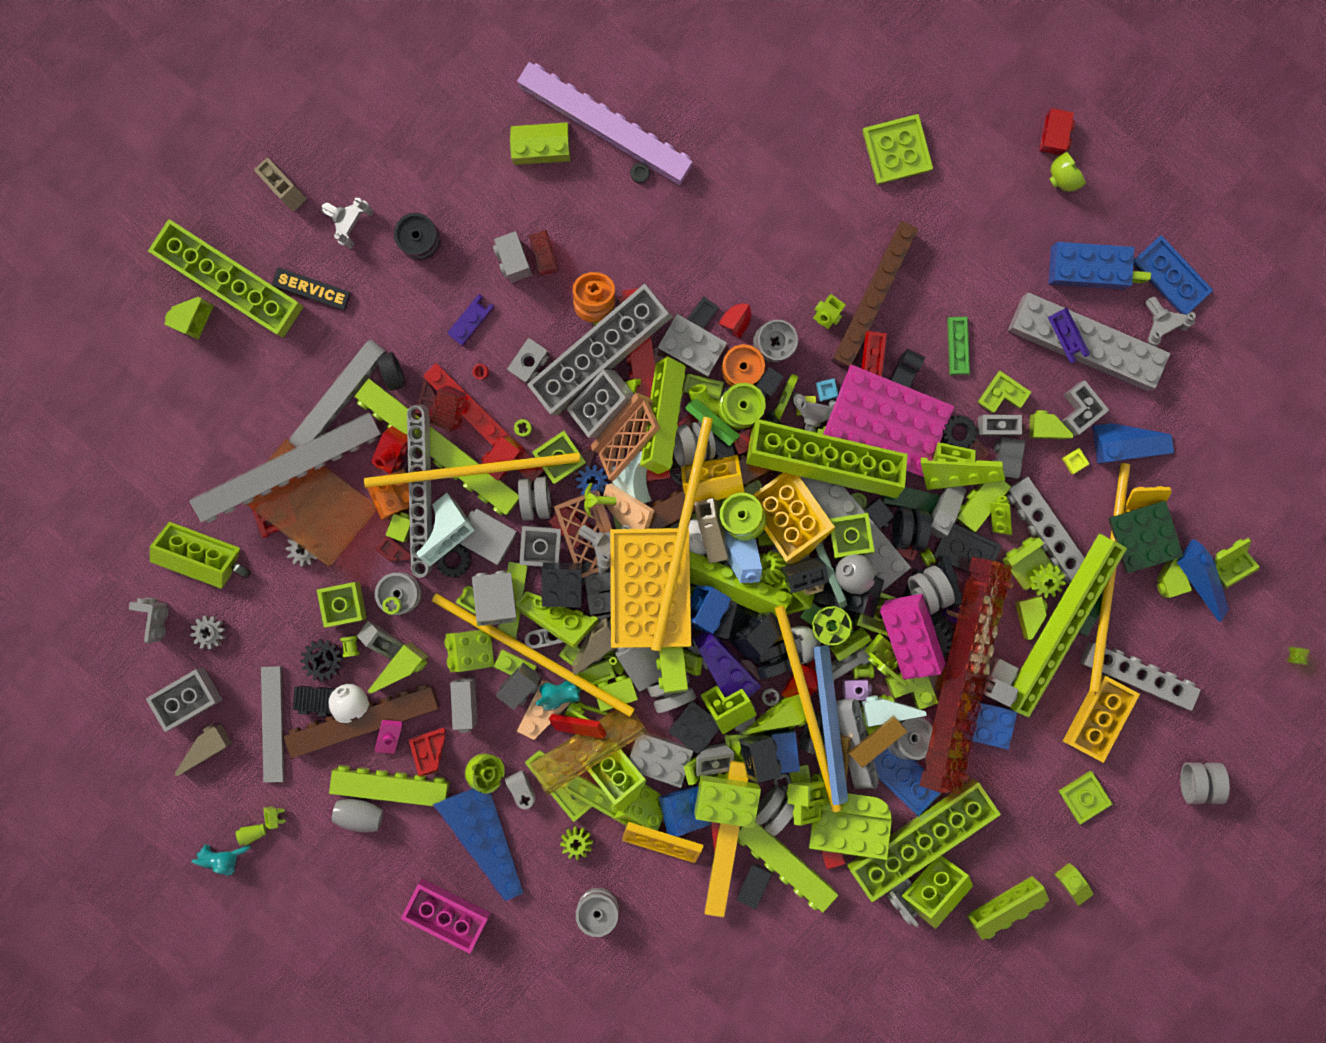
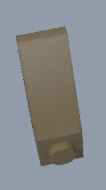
[254,157,307,212]
[175,724,232,776]

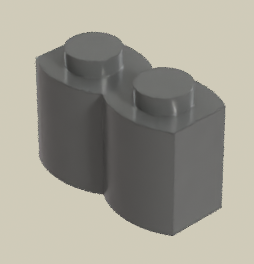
[992,437,1025,480]

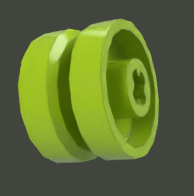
[718,383,766,430]
[720,493,767,541]

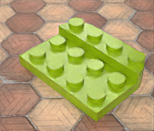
[809,793,892,860]

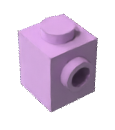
[842,679,872,700]

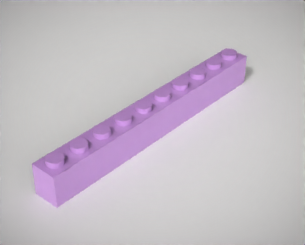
[517,62,692,185]

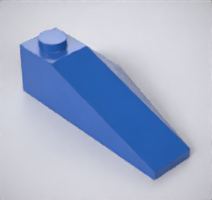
[1092,423,1174,464]
[1177,539,1229,622]

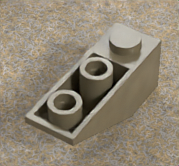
[695,498,729,564]
[572,618,616,675]

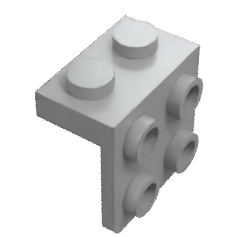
[129,597,168,644]
[887,878,919,928]

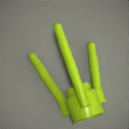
[565,701,615,741]

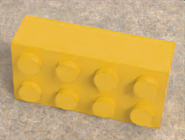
[1063,675,1140,763]

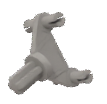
[321,198,373,249]
[1145,297,1196,346]
[792,392,836,432]
[578,525,630,574]

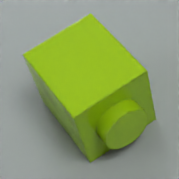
[386,512,410,542]

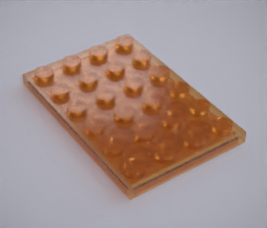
[245,438,377,567]

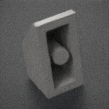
[357,621,404,660]
[696,743,734,777]

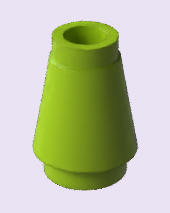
[236,824,267,846]

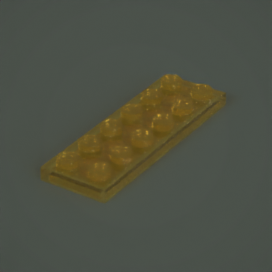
[530,703,647,796]

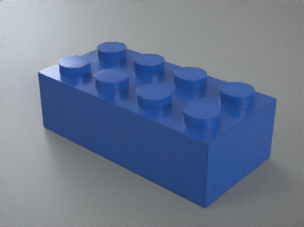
[1048,242,1134,290]

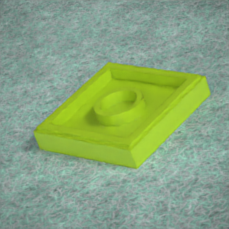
[1058,771,1113,825]

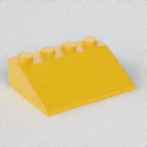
[753,472,835,565]

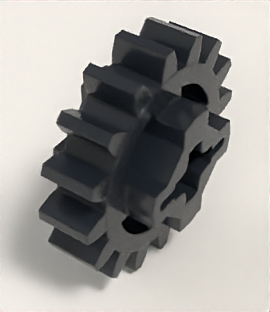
[300,639,344,681]

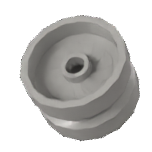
[518,477,551,521]
[908,566,955,615]
[375,572,422,615]
[647,672,696,713]
[888,717,936,760]
[756,785,794,836]
[576,888,619,937]

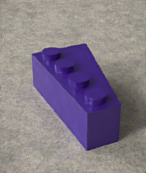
[694,631,761,698]

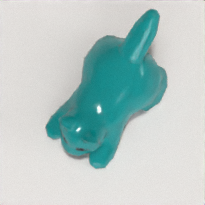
[536,680,581,711]
[191,844,250,876]

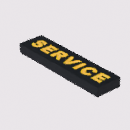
[272,267,351,311]

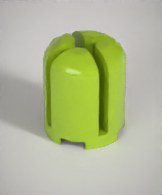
[812,606,853,646]

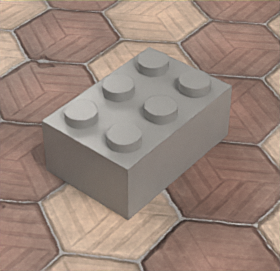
[658,314,727,378]
[567,369,634,438]
[146,667,222,732]
[629,729,693,788]

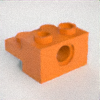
[367,469,409,520]

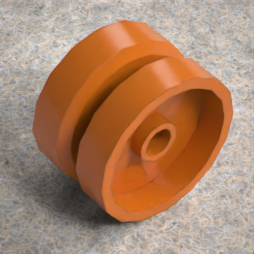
[573,272,615,322]
[721,344,765,387]

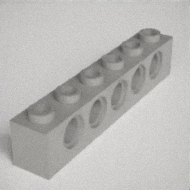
[1006,477,1085,585]
[1079,641,1201,711]

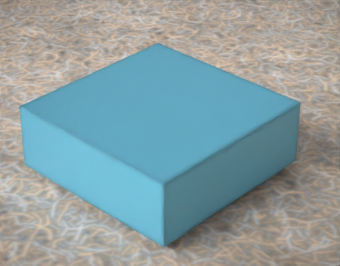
[815,378,839,402]

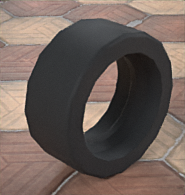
[378,352,406,391]

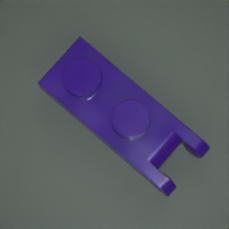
[447,294,494,346]
[1048,308,1090,363]

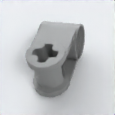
[505,770,536,809]

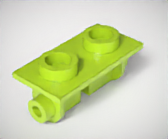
[990,496,1012,535]

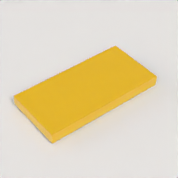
[622,822,703,863]

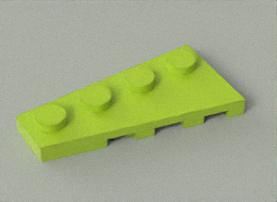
[921,458,1005,490]
[515,591,599,649]
[525,750,592,822]

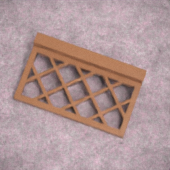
[591,393,660,481]
[553,490,612,578]

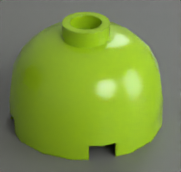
[1049,152,1086,192]
[465,753,505,794]

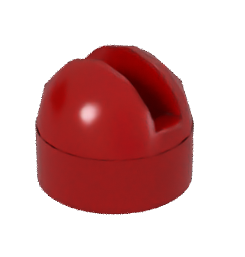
[473,364,489,380]

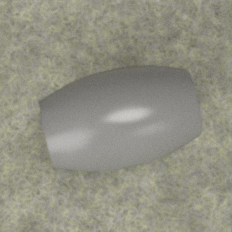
[332,799,383,833]

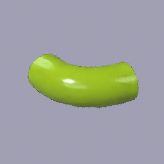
[688,384,721,419]

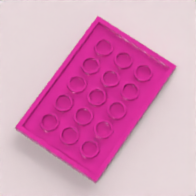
[823,365,954,477]

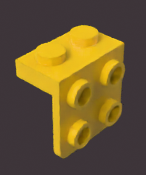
[1124,486,1172,513]

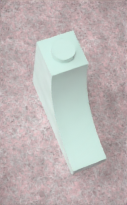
[612,451,651,504]
[417,493,475,567]

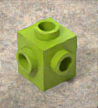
[813,294,846,329]

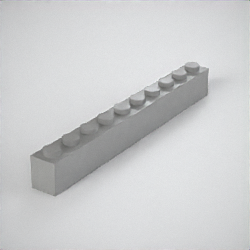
[189,413,380,523]

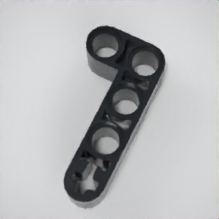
[890,348,925,388]

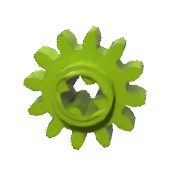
[1030,563,1066,598]

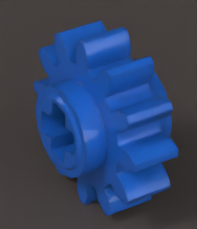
[575,465,609,495]

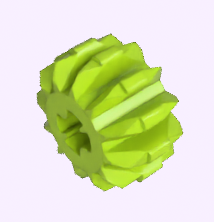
[760,551,788,585]
[560,826,593,860]

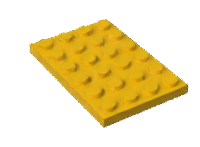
[610,528,691,648]

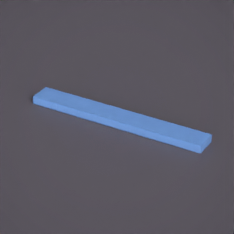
[813,645,848,805]

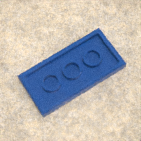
[1133,235,1214,315]
[874,748,945,817]

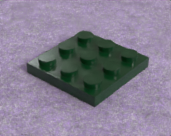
[1108,501,1183,573]

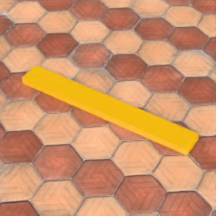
[704,761,748,917]

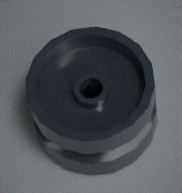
[394,213,440,260]
[892,507,931,551]
[752,640,792,679]

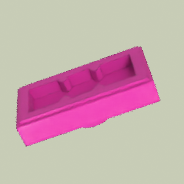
[375,720,402,754]

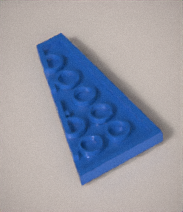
[432,788,523,901]

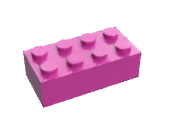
[880,594,945,680]
[401,878,490,954]

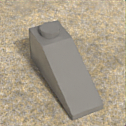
[930,486,966,539]

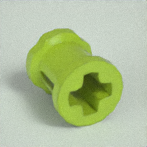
[340,636,360,657]
[852,662,874,680]

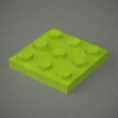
[862,114,933,185]

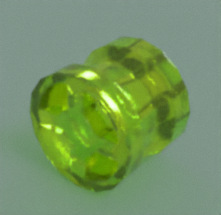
[1287,647,1310,665]

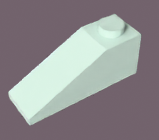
[862,695,927,726]

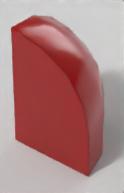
[719,303,751,339]

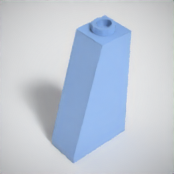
[724,528,762,583]

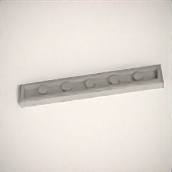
[261,666,285,783]

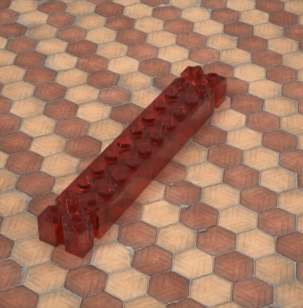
[920,557,1014,794]

